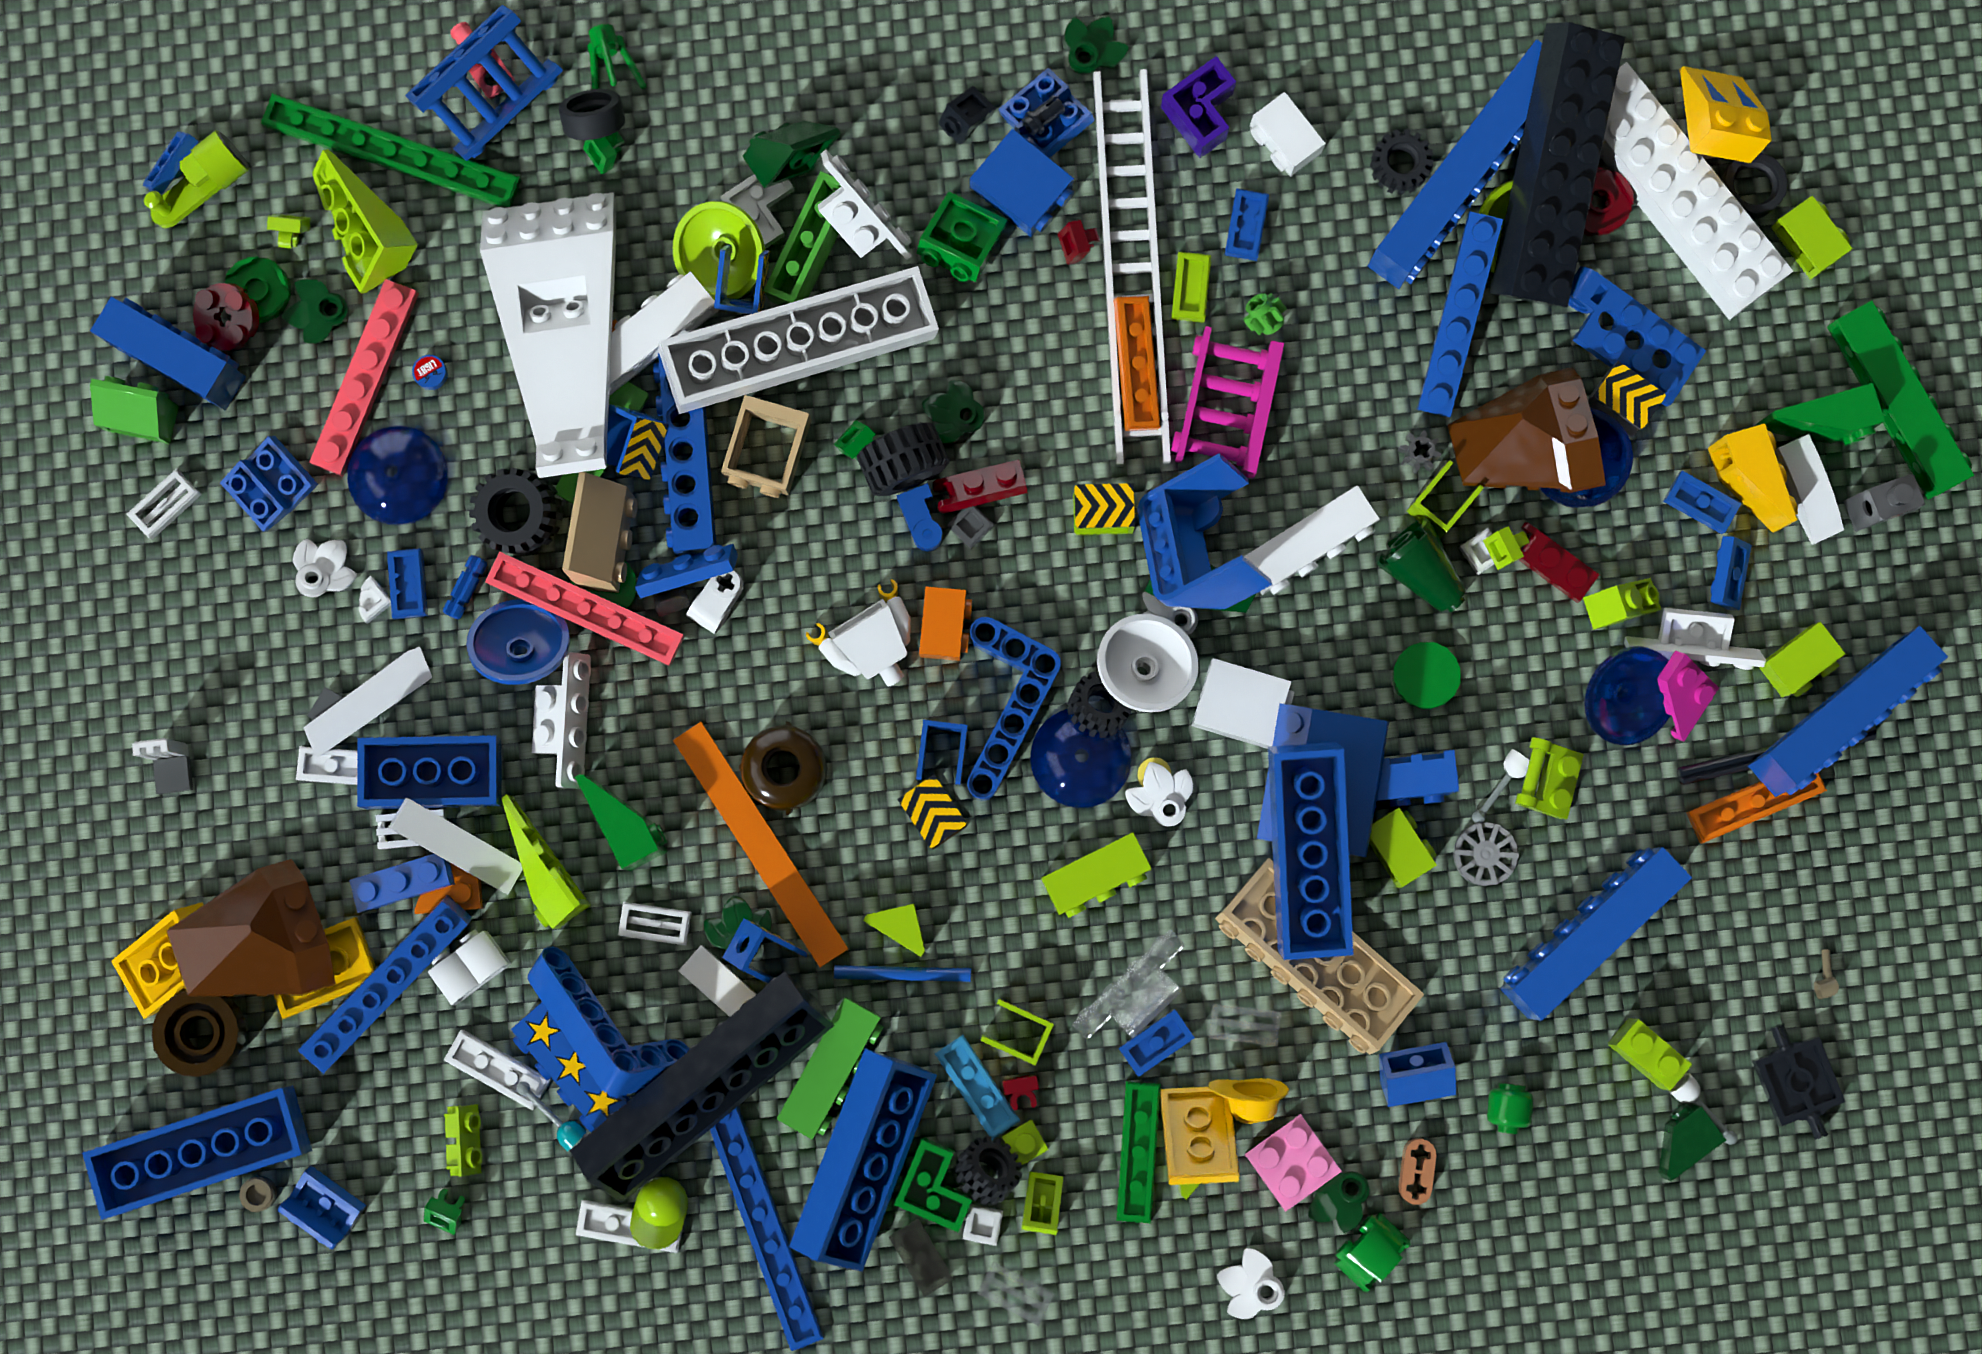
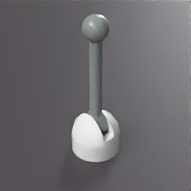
[1472,749,1530,824]
[1669,1073,1738,1145]

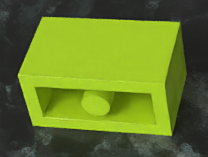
[1771,195,1853,280]
[1759,621,1845,697]
[1369,808,1437,888]
[1607,1018,1692,1091]

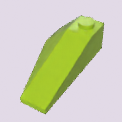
[312,149,418,293]
[501,794,591,929]

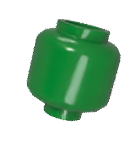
[1487,1083,1533,1134]

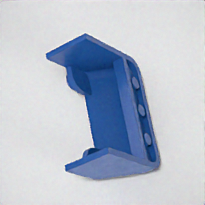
[1137,453,1272,609]

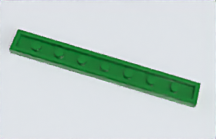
[261,93,521,208]

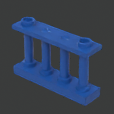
[405,5,563,161]

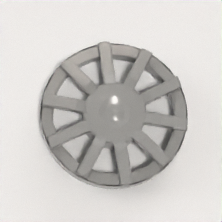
[1453,822,1519,886]

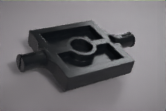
[1752,1023,1846,1139]

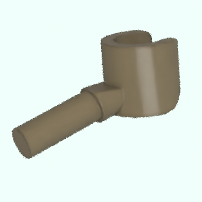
[1814,950,1839,999]

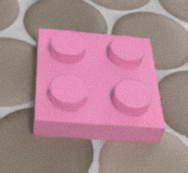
[1245,1114,1342,1212]

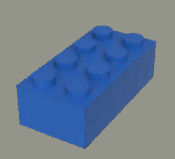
[90,297,246,411]
[357,735,502,809]

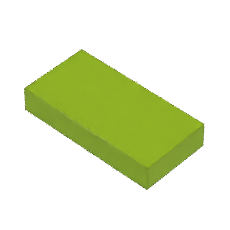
[1171,252,1211,322]

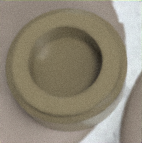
[239,1176,277,1212]

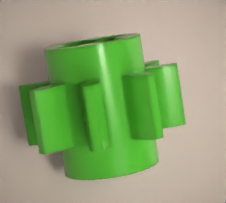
[1243,293,1287,335]

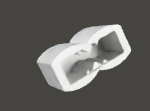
[428,930,511,1005]

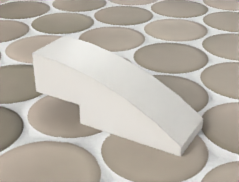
[1774,434,1844,545]

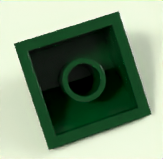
[742,120,841,189]

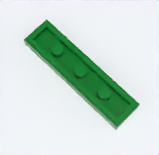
[1116,1081,1160,1223]

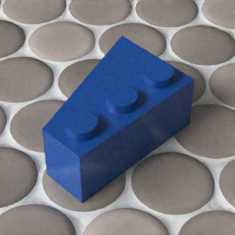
[1375,750,1459,809]

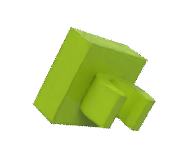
[267,214,310,248]
[1483,526,1530,570]

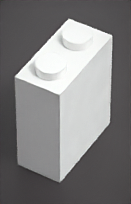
[1191,658,1294,749]

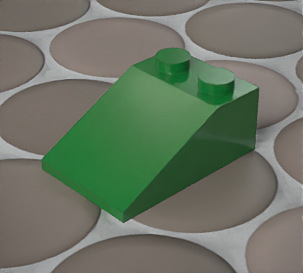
[1756,383,1885,446]
[575,774,668,871]

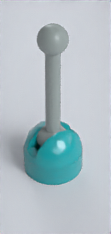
[517,1081,587,1151]

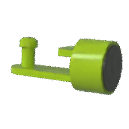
[144,130,250,228]

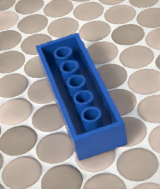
[1748,626,1948,797]
[1268,742,1353,960]
[1500,847,1692,1021]
[789,1049,937,1272]
[82,1086,312,1220]

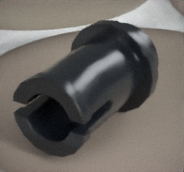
[1022,95,1065,136]

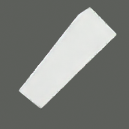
[303,647,432,759]

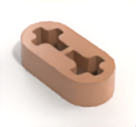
[1399,1138,1436,1205]

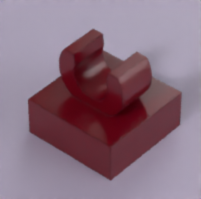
[1057,220,1100,265]
[1002,1074,1039,1111]

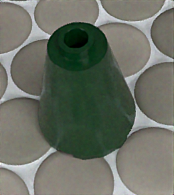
[1375,517,1466,612]

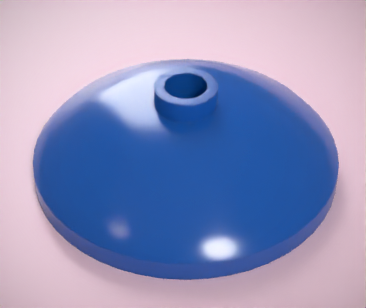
[466,599,570,685]

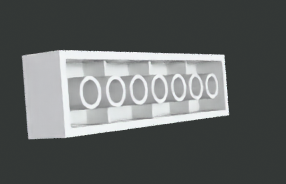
[1600,62,1793,320]
[658,266,939,414]

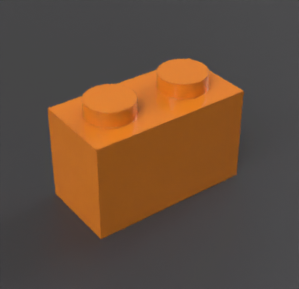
[919,586,972,661]

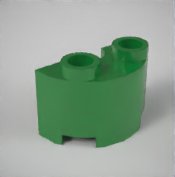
[1334,1212,1411,1292]

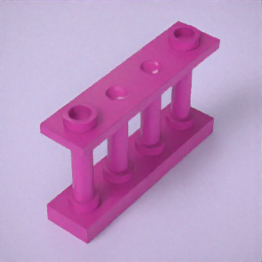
[1171,326,1284,479]

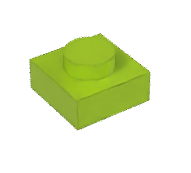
[1002,1119,1049,1165]

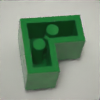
[894,1137,972,1233]

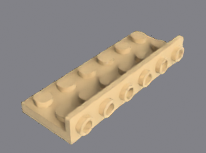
[1215,858,1424,1054]

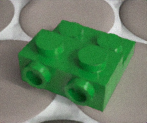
[916,191,1008,282]

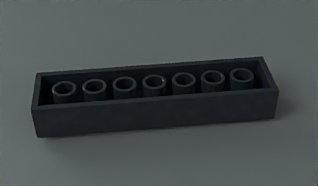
[1490,22,1626,308]
[569,971,835,1202]

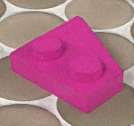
[1657,650,1719,742]

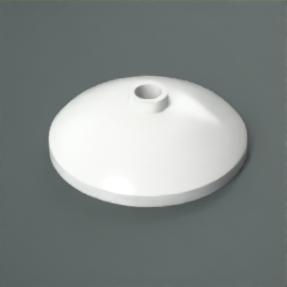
[1097,614,1198,712]

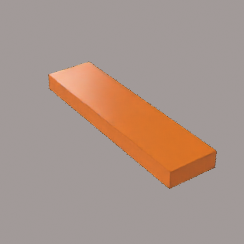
[1114,296,1160,431]
[1686,772,1827,844]

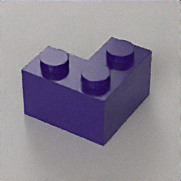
[1160,56,1236,158]

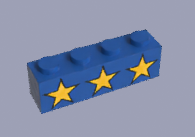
[511,1002,631,1132]

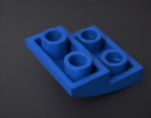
[998,68,1094,158]
[220,436,318,532]

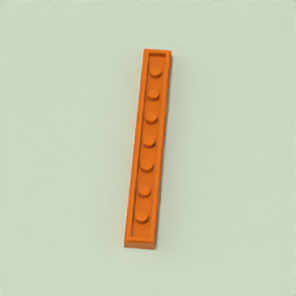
[673,722,849,968]

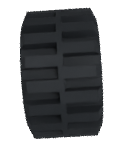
[856,422,950,496]
[469,468,563,555]

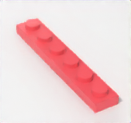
[309,279,419,476]
[485,551,685,667]

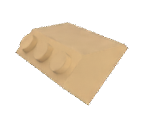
[562,472,638,593]

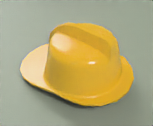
[1208,1078,1289,1124]

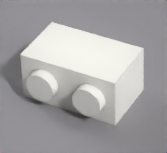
[1250,92,1326,177]

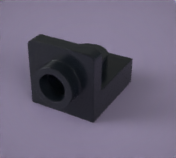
[938,86,996,145]

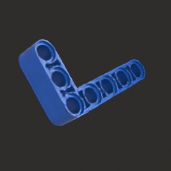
[967,617,1061,801]
[528,947,689,1096]

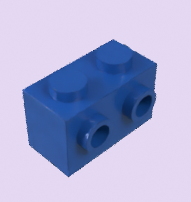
[1379,1042,1456,1107]

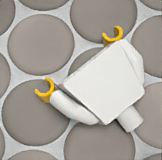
[806,579,911,686]

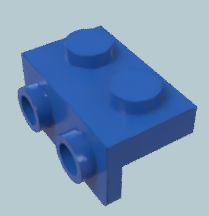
[278,1166,366,1249]

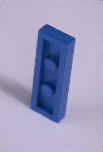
[635,544,738,598]
[349,854,455,913]

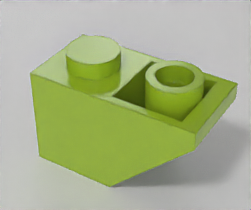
[1583,578,1661,630]

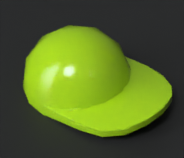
[630,1177,688,1250]

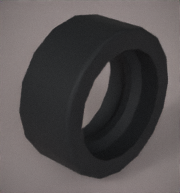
[559,89,625,140]
[1720,153,1788,220]

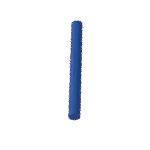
[834,965,971,982]

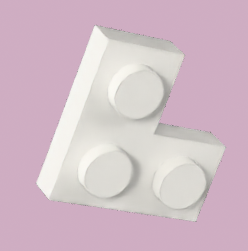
[720,174,794,249]

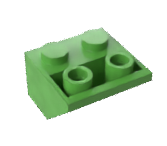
[90,376,179,444]

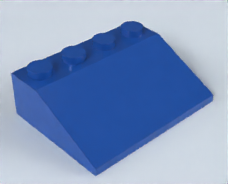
[1257,703,1389,857]

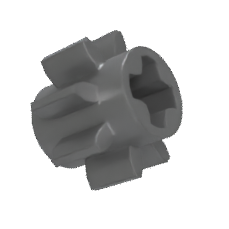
[1398,430,1442,474]

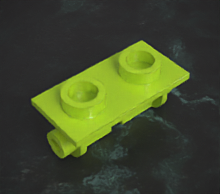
[444,1104,483,1177]

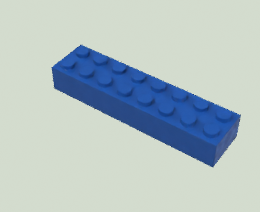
[1367,39,1542,289]

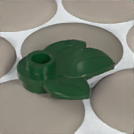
[1064,16,1129,75]
[282,279,349,344]
[922,380,985,444]
[704,895,772,958]
[1308,1171,1370,1233]

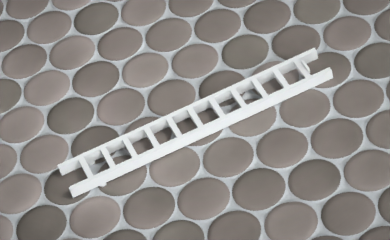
[1093,69,1171,467]

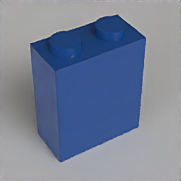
[970,129,1074,237]

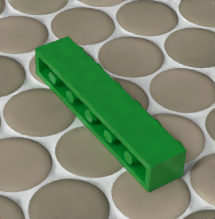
[1827,300,1975,500]

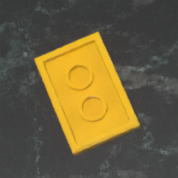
[273,917,376,1019]
[1160,1087,1239,1185]

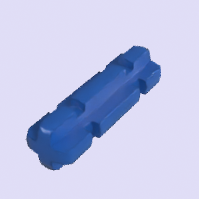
[443,555,487,619]

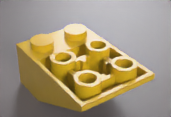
[1708,423,1798,533]

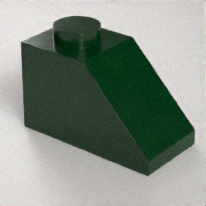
[1659,1104,1727,1181]

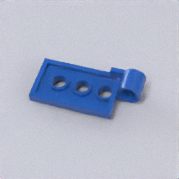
[1568,267,1706,407]

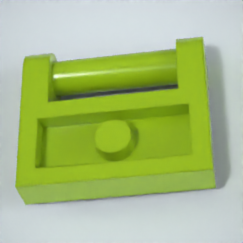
[1515,737,1584,820]

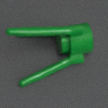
[587,24,646,89]

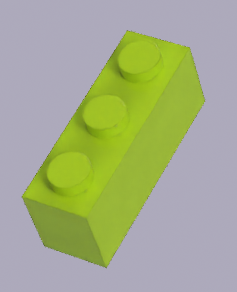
[1041,833,1151,918]

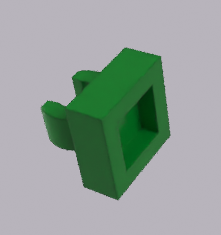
[583,132,624,175]
[833,420,876,461]
[424,1188,464,1235]

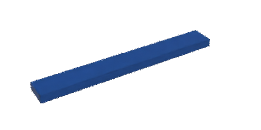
[710,1106,824,1351]

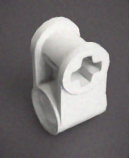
[686,571,744,634]

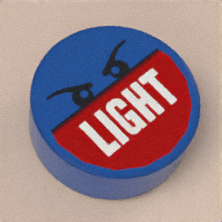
[412,355,448,390]

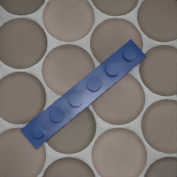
[1417,211,1503,418]

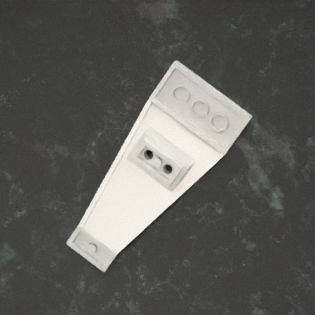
[480,192,616,478]

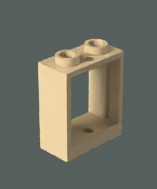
[721,395,811,498]

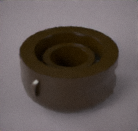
[739,721,828,815]
[152,991,247,1077]

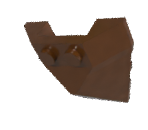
[1448,367,1606,493]
[166,859,336,996]

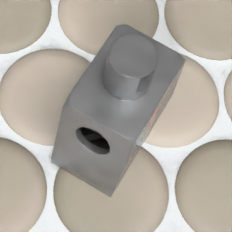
[1843,474,1925,532]

